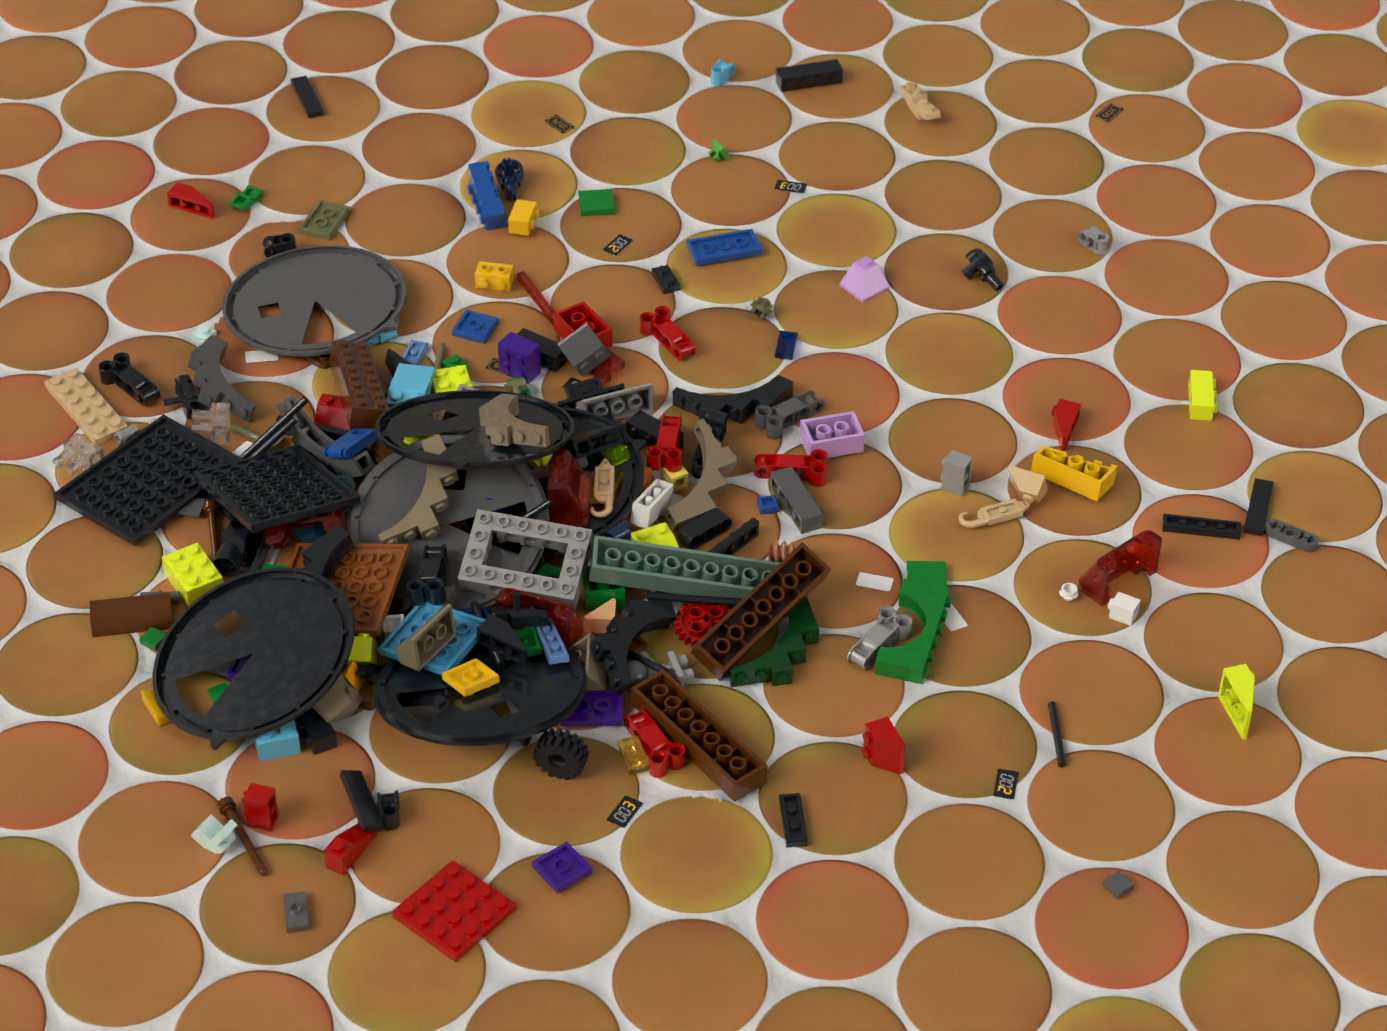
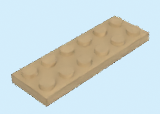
[44,368,128,446]

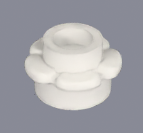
[1059,583,1079,601]

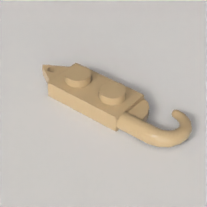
[590,458,615,518]
[958,499,1030,528]

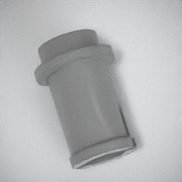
[114,424,139,444]

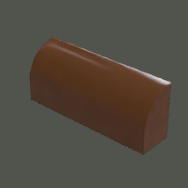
[90,593,173,637]

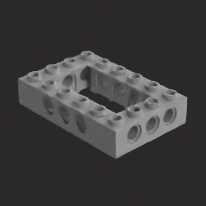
[458,509,594,610]

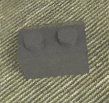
[558,323,611,377]

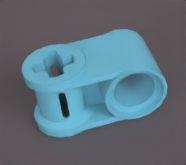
[711,59,736,86]

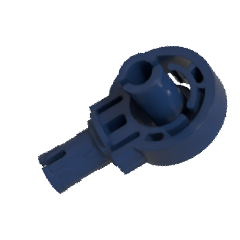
[495,158,524,202]

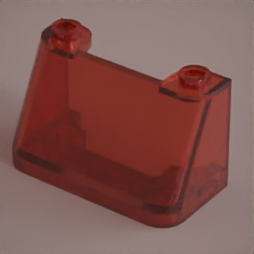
[265,508,348,550]
[1078,530,1162,607]
[495,588,583,649]

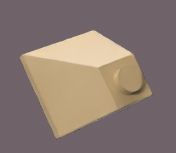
[1008,465,1048,503]

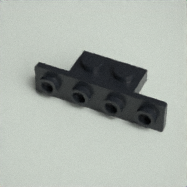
[555,376,625,408]

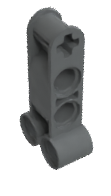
[755,390,825,440]

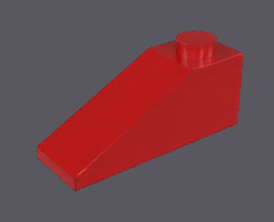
[167,182,215,219]
[1051,399,1081,451]
[324,823,379,876]

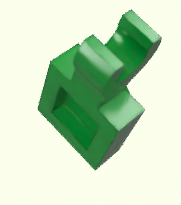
[442,354,470,377]

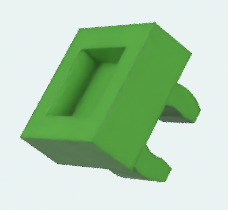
[708,139,731,162]

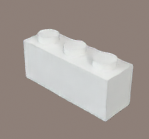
[630,479,674,528]

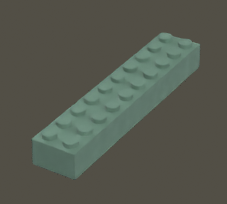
[589,535,780,599]

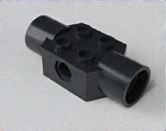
[212,516,264,577]

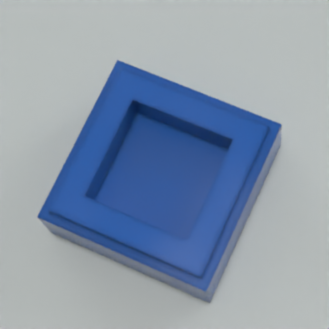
[756,495,779,515]

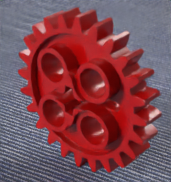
[674,603,731,648]

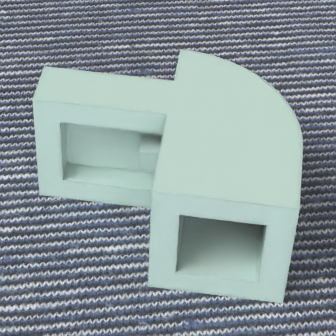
[190,815,237,854]

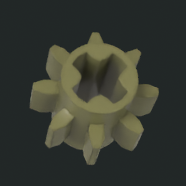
[750,297,773,320]

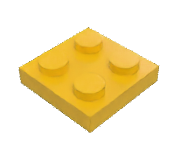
[442,658,500,697]

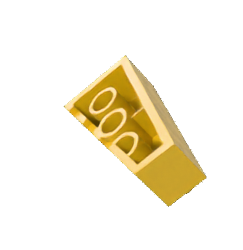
[1031,446,1118,501]

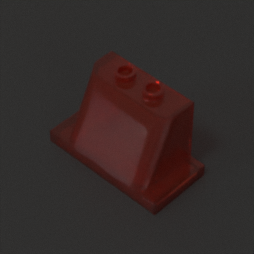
[547,449,595,529]

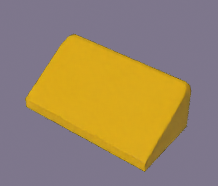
[141,690,171,726]

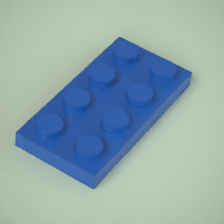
[686,229,762,266]

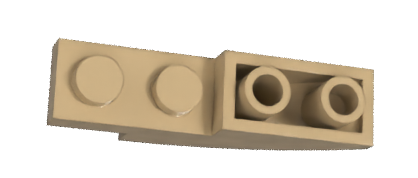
[900,82,940,121]

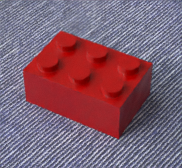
[553,301,613,348]

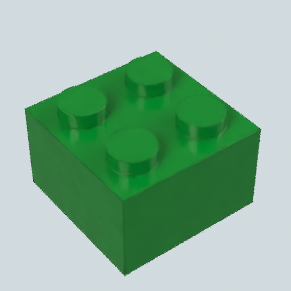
[583,566,625,611]

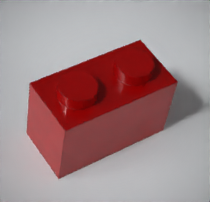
[241,783,279,832]

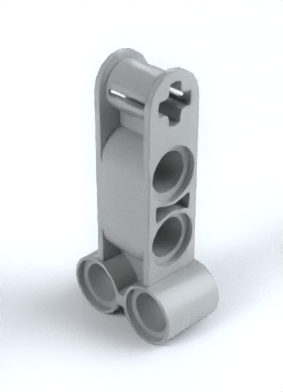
[847,606,912,670]

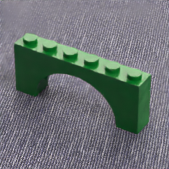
[875,579,952,684]

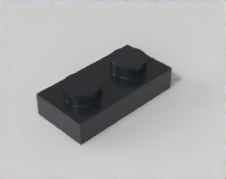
[652,265,680,294]

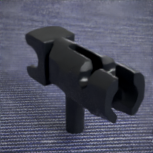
[163,375,205,419]
[491,591,548,628]

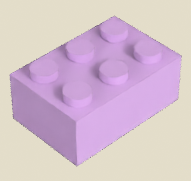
[800,411,865,458]

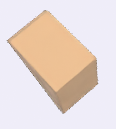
[584,598,616,633]

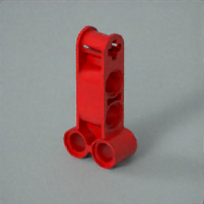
[640,306,696,361]
[647,413,682,473]
[753,449,828,487]
[623,708,686,778]

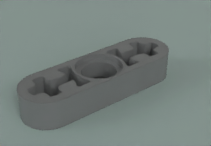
[1265,519,1319,552]

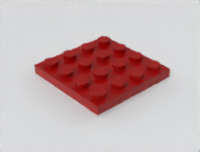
[392,860,516,962]

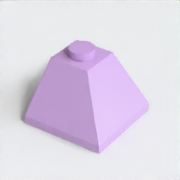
[840,256,889,303]

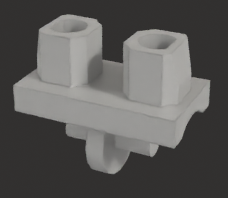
[662,651,694,688]

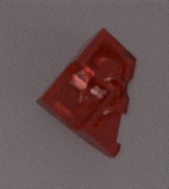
[592,349,625,385]

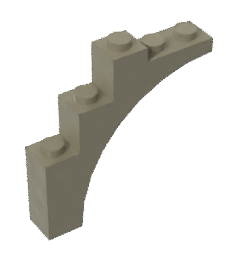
[479,394,550,447]
[665,418,737,532]
[378,434,459,544]

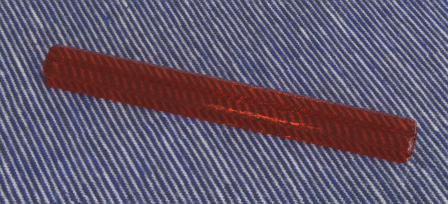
[516,271,556,326]

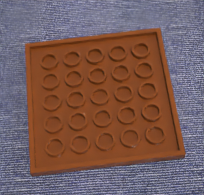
[288,543,410,636]

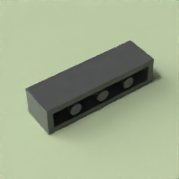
[770,467,824,534]

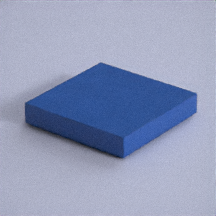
[452,310,499,344]

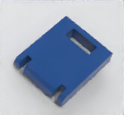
[322,428,378,458]

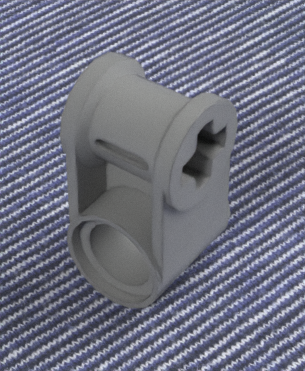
[1078,226,1110,255]

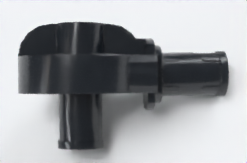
[961,248,1004,291]

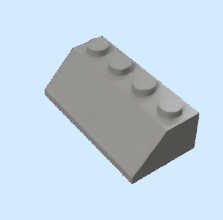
[576,382,653,422]

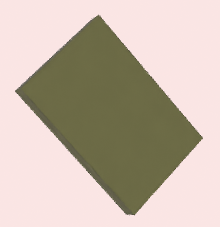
[298,200,351,241]

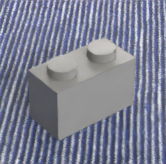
[940,450,973,496]

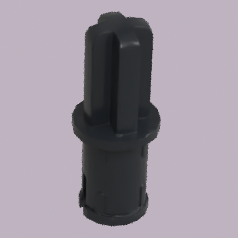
[355,663,386,679]

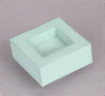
[191,325,217,344]

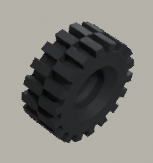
[533,728,589,780]

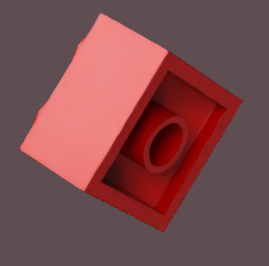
[314,393,353,431]
[861,716,906,774]

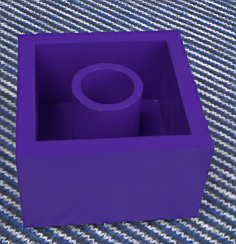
[498,332,541,384]

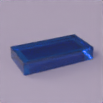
[775,331,798,360]

